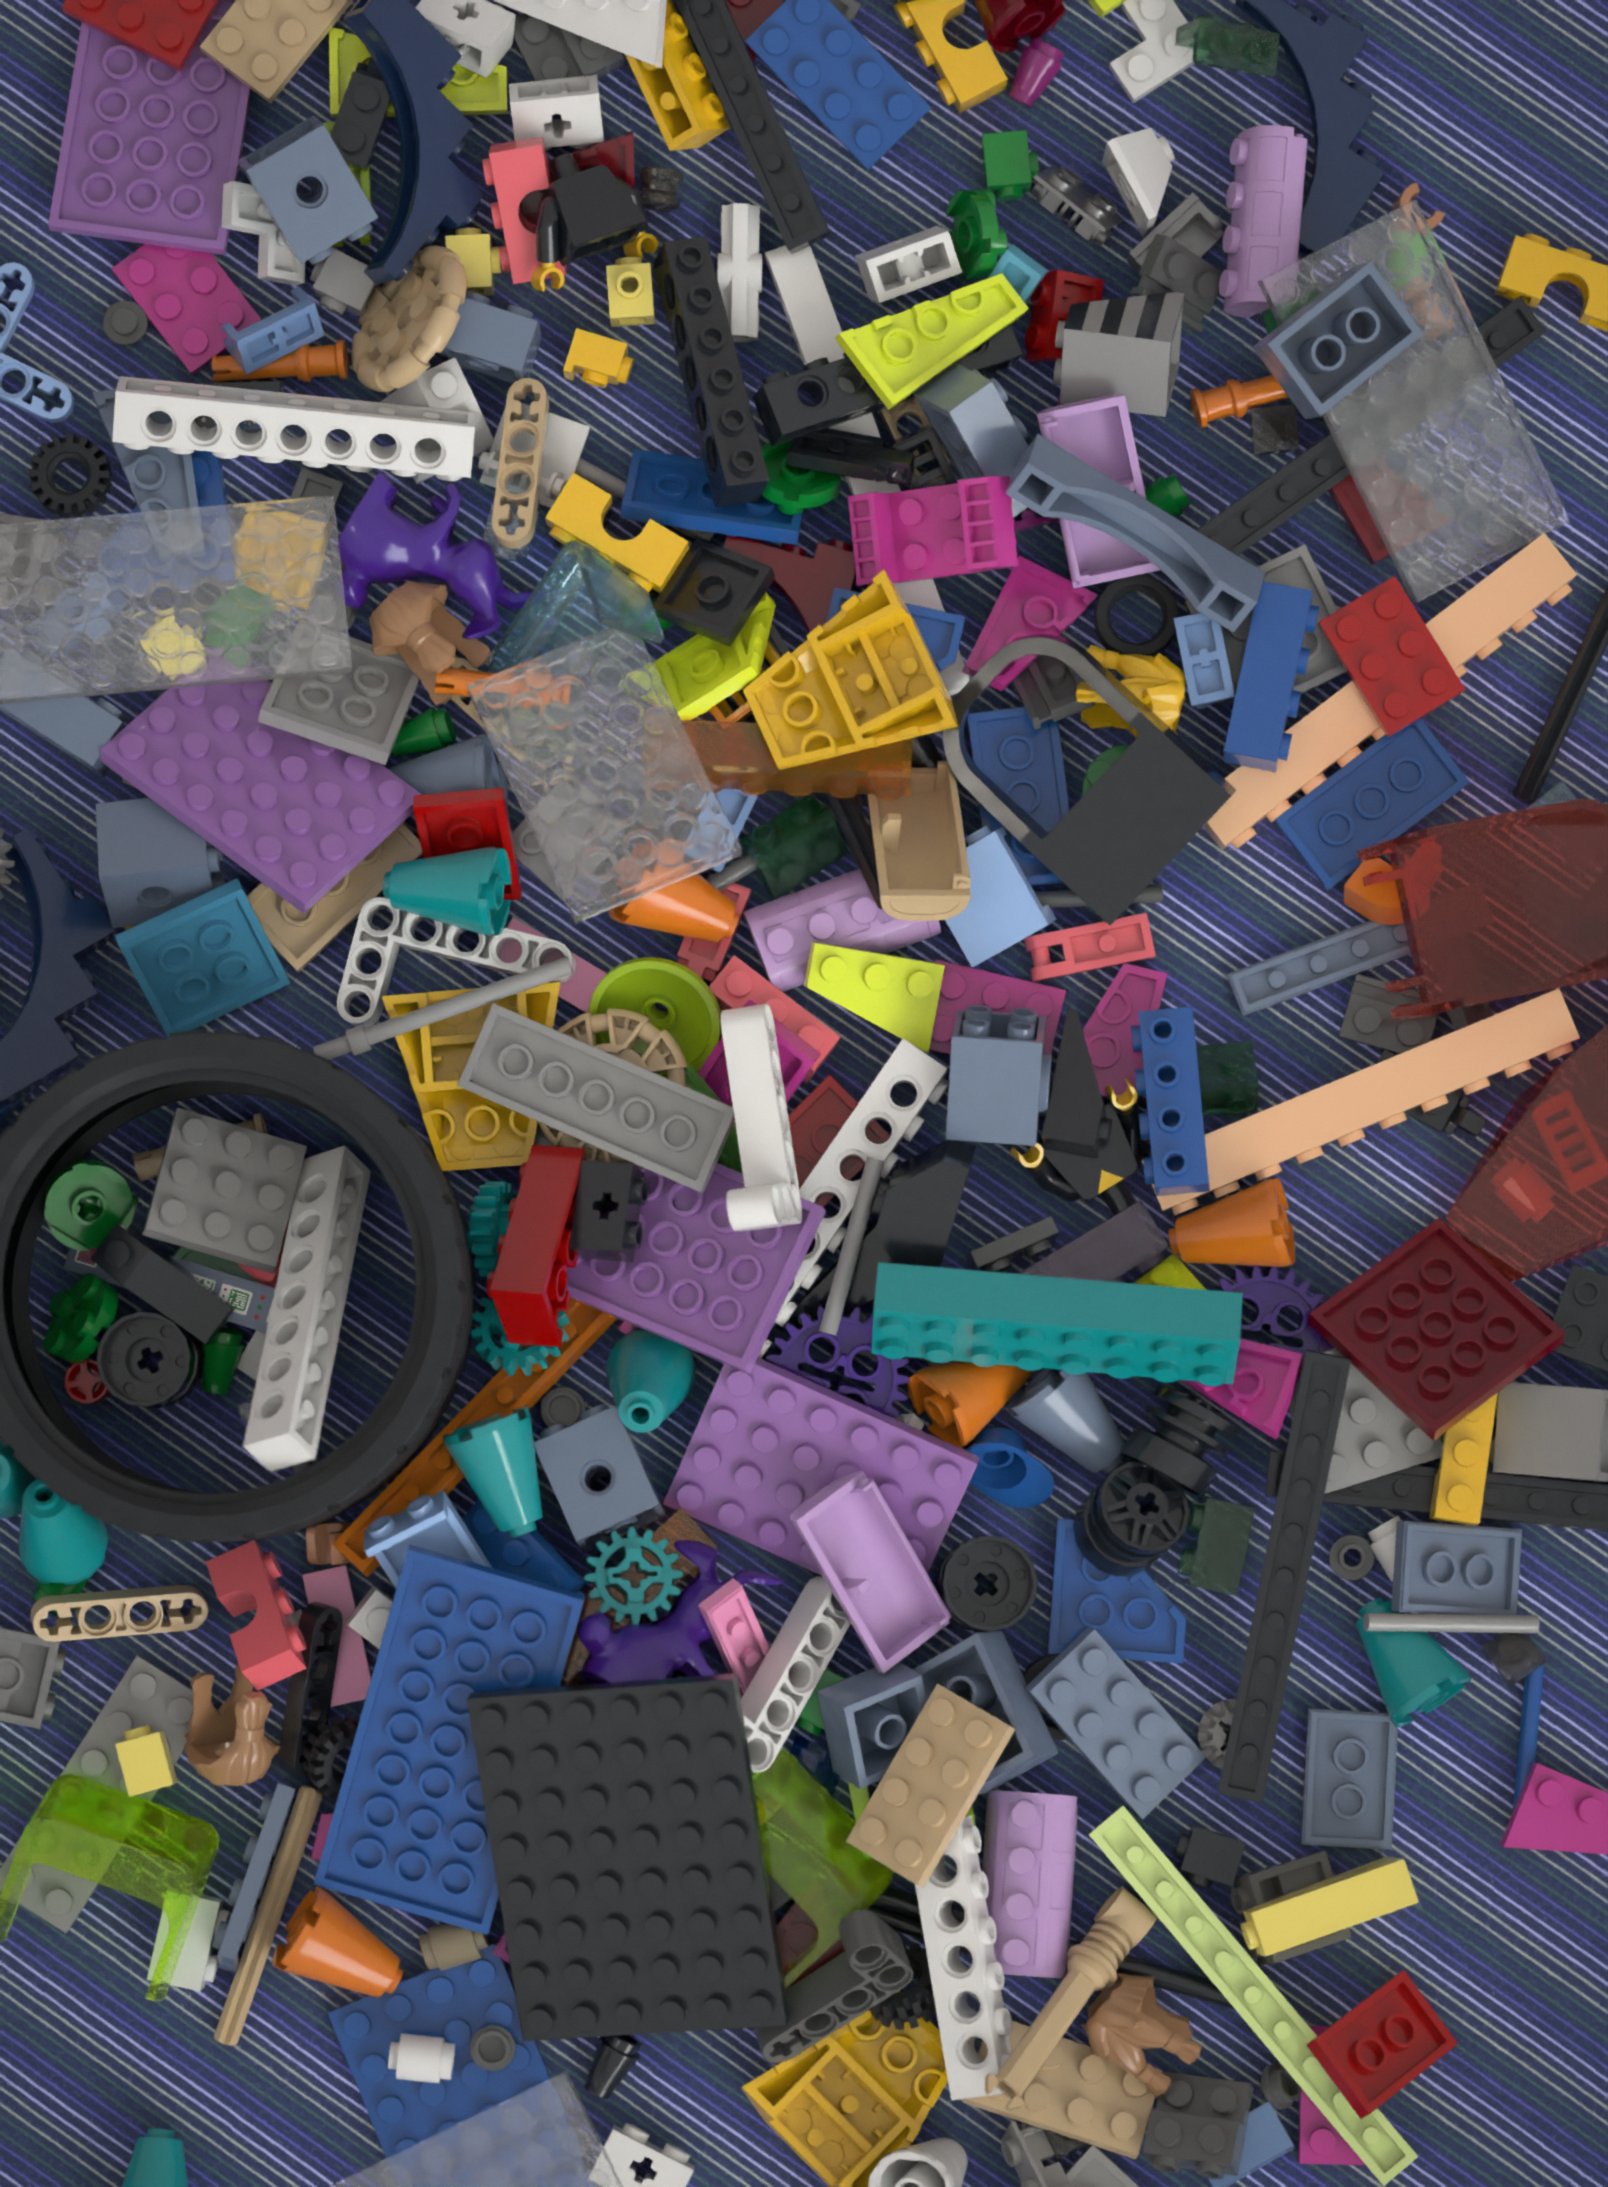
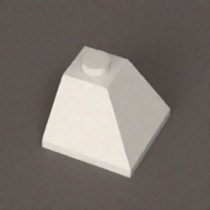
[1102,128,1175,239]
[381,357,494,484]

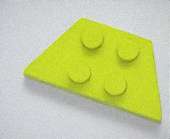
[623,592,776,724]

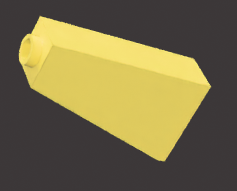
[1241,1857,1419,1956]

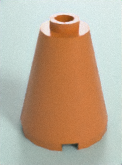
[609,837,739,943]
[1169,1178,1296,1267]
[907,1361,1033,1448]
[272,1886,403,1998]

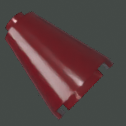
[974,0,1067,53]

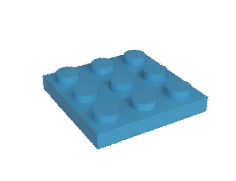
[115,878,291,1038]

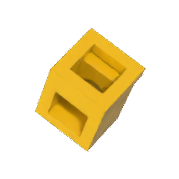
[563,328,634,388]

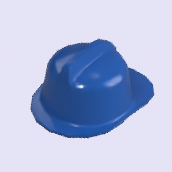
[964,1427,1054,1508]

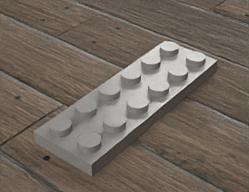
[457,1003,735,1193]
[0,1655,214,1933]

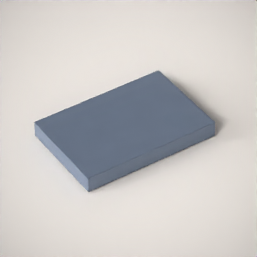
[1391,1521,1522,1615]
[1300,1708,1398,1850]

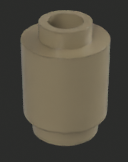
[419,1923,489,1971]

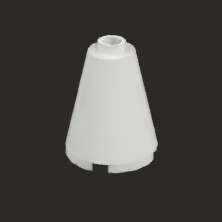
[868,2138,968,2187]

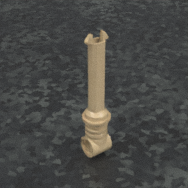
[985,1886,1157,2111]

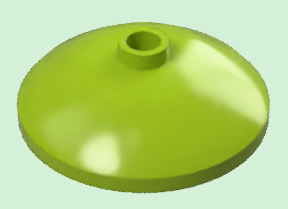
[588,957,721,1078]

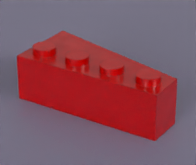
[487,1145,587,1347]

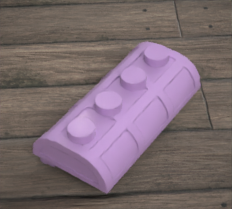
[1219,125,1308,318]
[1037,394,1160,589]
[743,868,941,992]
[790,1471,952,1673]
[982,1790,1078,1978]

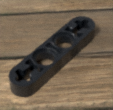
[278,1601,343,1778]

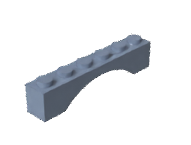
[1005,434,1266,632]

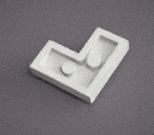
[1109,0,1208,103]
[222,181,305,286]

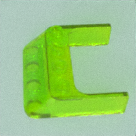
[752,1750,893,1989]
[0,1774,219,2002]

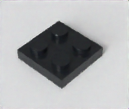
[652,537,775,647]

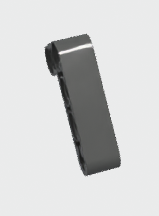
[754,1910,913,2063]

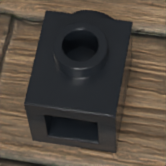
[1173,1824,1246,1888]

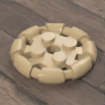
[351,245,467,392]
[537,1008,691,1166]

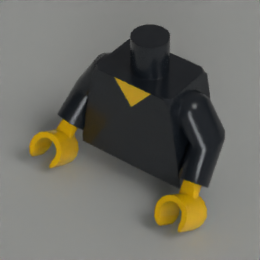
[531,153,658,292]
[1011,1078,1144,1217]

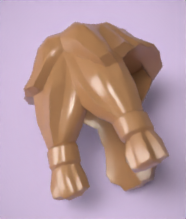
[369,581,492,706]
[184,1664,280,1786]
[1082,1973,1202,2096]

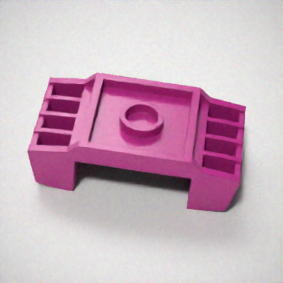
[848,476,1019,587]

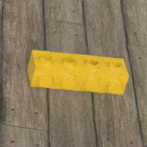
[625,0,731,151]

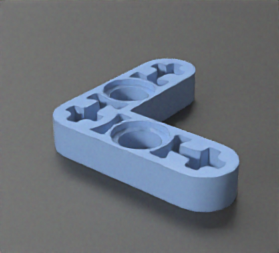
[0,262,75,423]

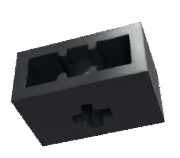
[569,1160,649,1262]

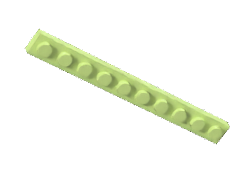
[1088,1805,1418,2186]

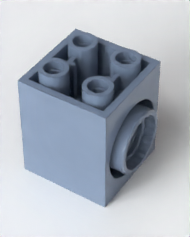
[238,115,378,264]
[96,798,225,928]
[946,1005,1052,1146]
[534,1404,667,1553]

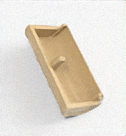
[864,761,971,921]

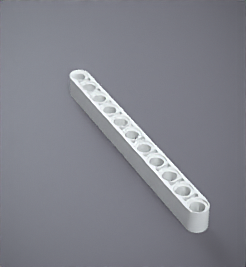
[764,245,970,696]

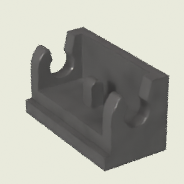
[1127,192,1224,277]

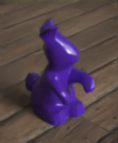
[335,471,547,640]
[577,1540,782,1684]

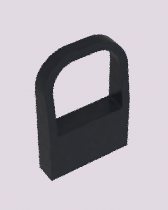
[943,634,1236,926]

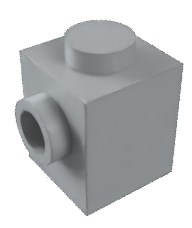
[310,248,382,317]

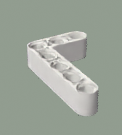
[337,897,577,1028]
[721,1003,802,1231]
[741,1576,850,1772]

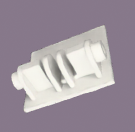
[478,402,590,508]

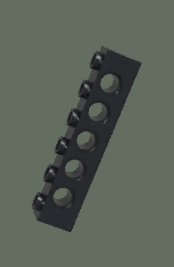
[653,236,770,508]
[752,324,1023,446]

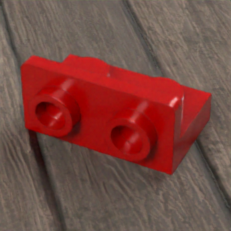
[1025,269,1104,363]

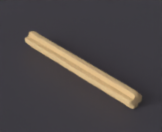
[214,1785,323,2046]

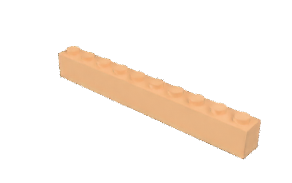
[1203,533,1577,850]
[1142,988,1580,1216]

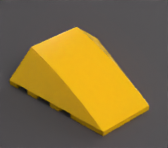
[743,569,958,770]
[382,982,561,1171]
[741,1990,948,2187]

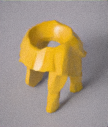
[1076,645,1186,738]

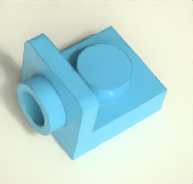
[988,244,1048,305]

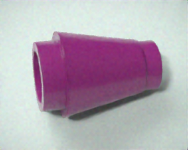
[1008,37,1064,108]

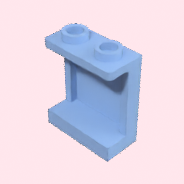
[945,825,1056,968]
[363,1490,492,1589]

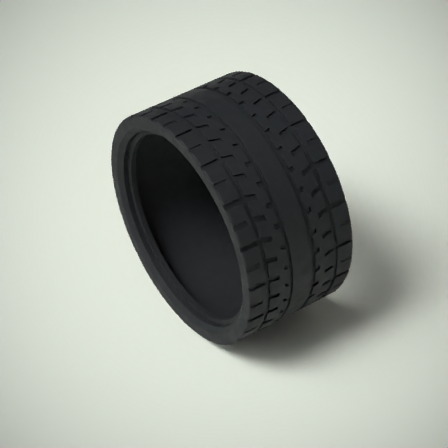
[0,1030,476,1542]

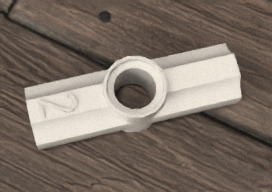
[717,203,762,343]

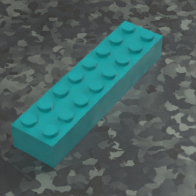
[871,1262,1243,1386]

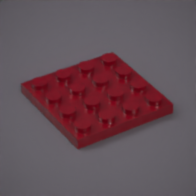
[1308,1217,1566,1441]

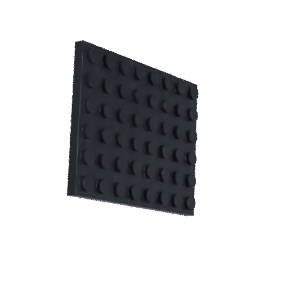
[467,1673,790,2041]

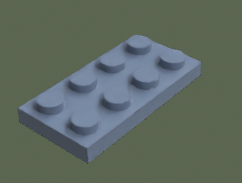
[1024,1626,1206,1820]

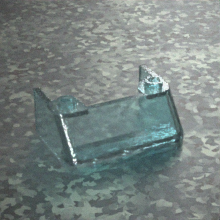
[488,541,665,767]

